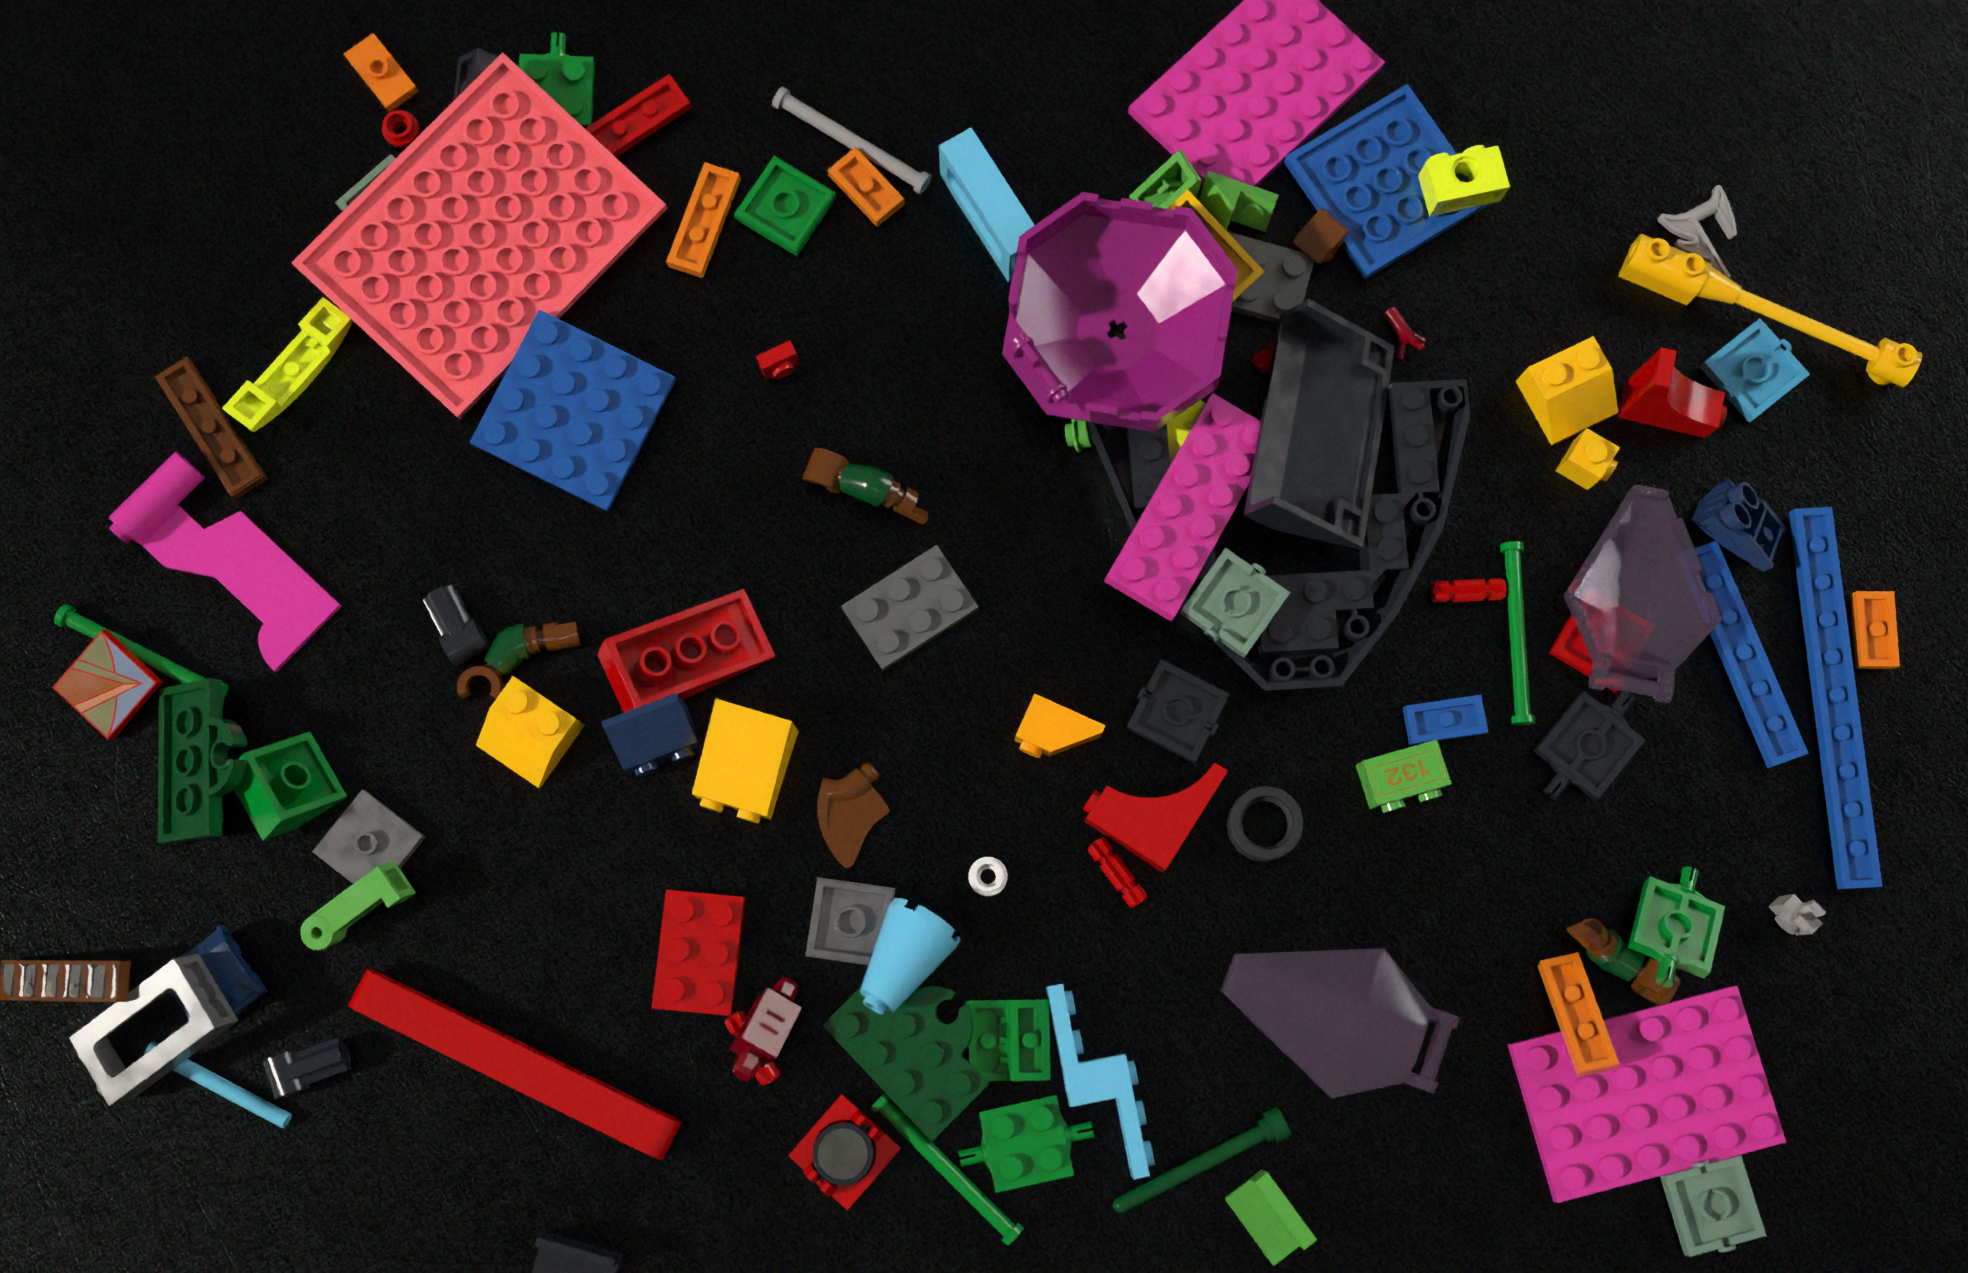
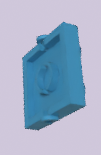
[1699,318,1810,423]

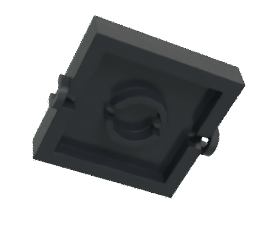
[1125,659,1230,764]

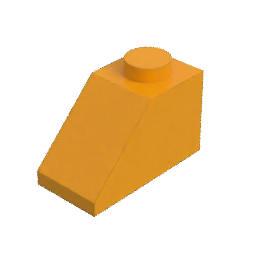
[1015,694,1106,758]

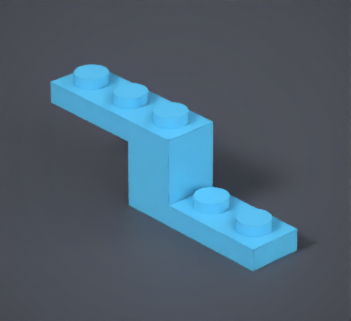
[1046,984,1155,1179]

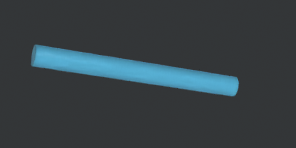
[145,1041,292,1128]

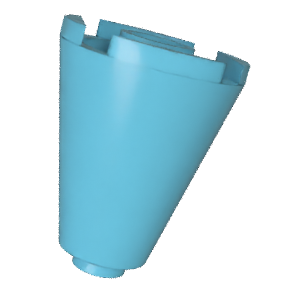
[860,898,961,1015]

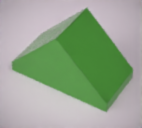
[1129,150,1202,209]

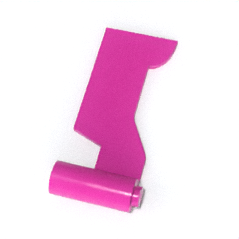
[109,451,342,672]

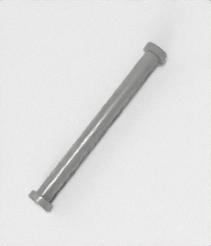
[772,87,931,194]

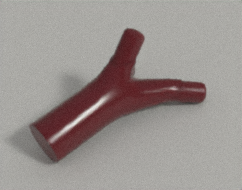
[1383,307,1425,360]

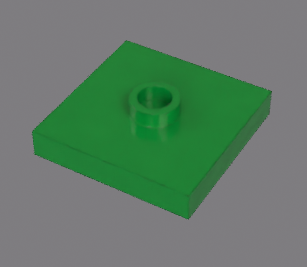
[734,156,837,256]

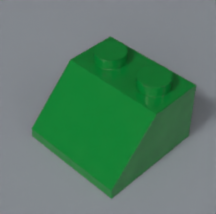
[234,732,347,841]

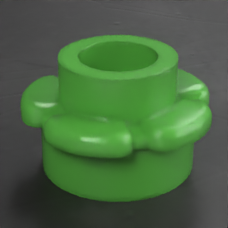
[1065,419,1093,452]

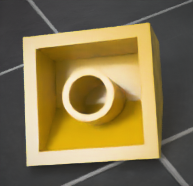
[1516,336,1619,446]
[476,676,585,789]

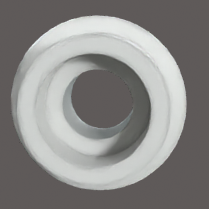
[969,857,1008,896]

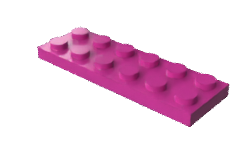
[1104,393,1261,621]

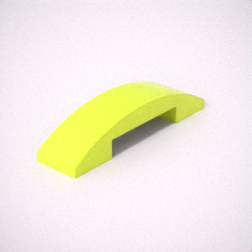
[222,297,353,432]

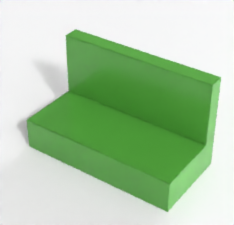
[1224,1170,1317,1266]

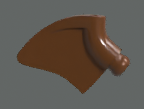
[817,763,890,868]

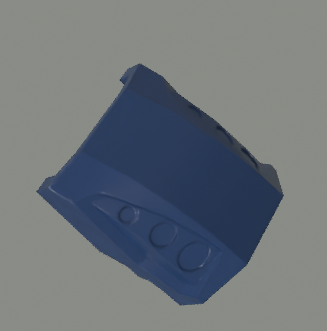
[1691,479,1787,572]
[169,925,268,1019]

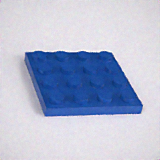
[1284,84,1488,280]
[469,309,676,512]

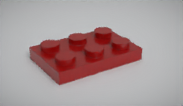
[652,890,745,1016]

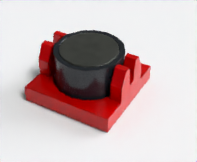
[788,1094,901,1210]

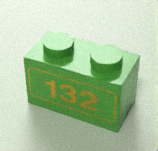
[1356,739,1451,813]

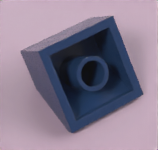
[601,693,702,777]

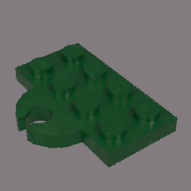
[158,679,247,844]
[822,986,990,1142]

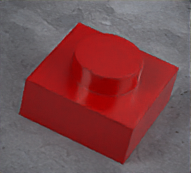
[756,340,800,380]

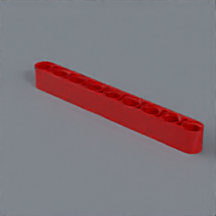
[348,968,681,1160]

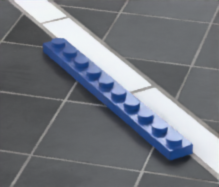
[1789,507,1883,890]

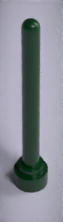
[1113,1106,1292,1213]

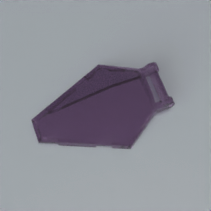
[1563,485,1722,704]
[1221,948,1460,1098]

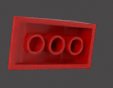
[597,589,776,712]

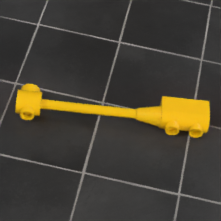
[1618,234,1922,387]

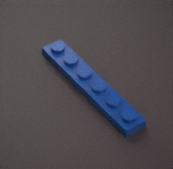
[1677,541,1809,768]

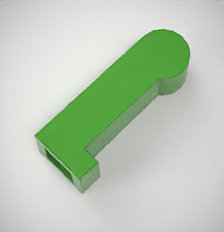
[300,861,416,950]

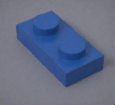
[1402,695,1488,746]

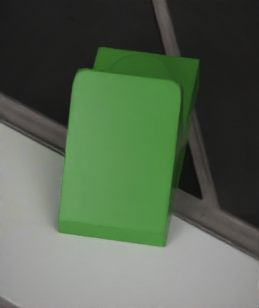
[1199,171,1278,232]

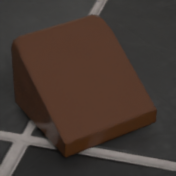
[1293,208,1350,264]

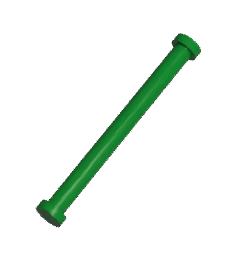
[1500,541,1535,725]
[54,604,228,698]
[870,1093,1024,1246]

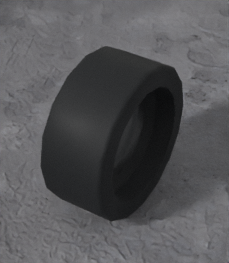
[1226,786,1304,862]

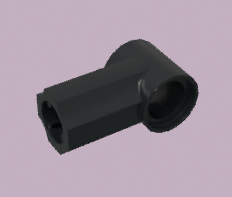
[423,584,490,667]
[263,1037,351,1100]

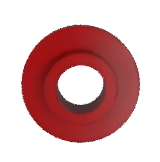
[382,110,420,147]

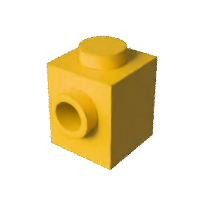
[1556,428,1620,490]

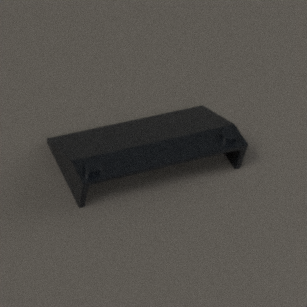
[1244,299,1395,549]

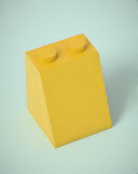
[692,699,798,824]

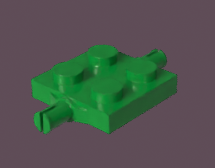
[519,32,595,128]
[1628,866,1725,988]
[958,1095,1094,1193]

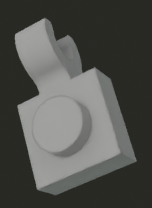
[1768,894,1826,936]

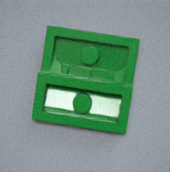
[965,1000,1050,1081]

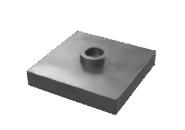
[312,789,426,884]
[806,877,895,965]

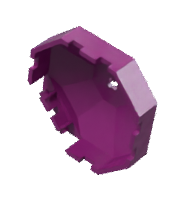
[1002,192,1238,432]

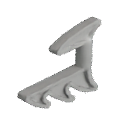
[1657,185,1737,278]

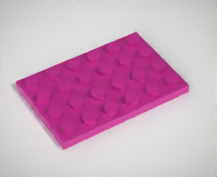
[1128,0,1385,187]
[1508,986,1786,1203]

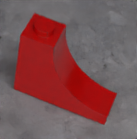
[1618,347,1727,438]
[1083,763,1228,872]

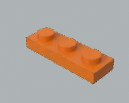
[666,162,741,278]
[1538,953,1620,1077]

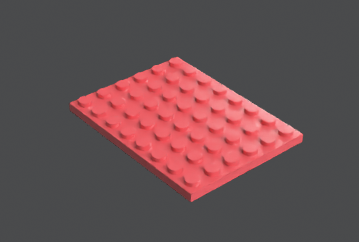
[292,53,667,419]

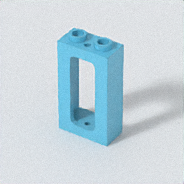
[939,128,1035,282]

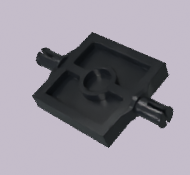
[1533,690,1645,800]

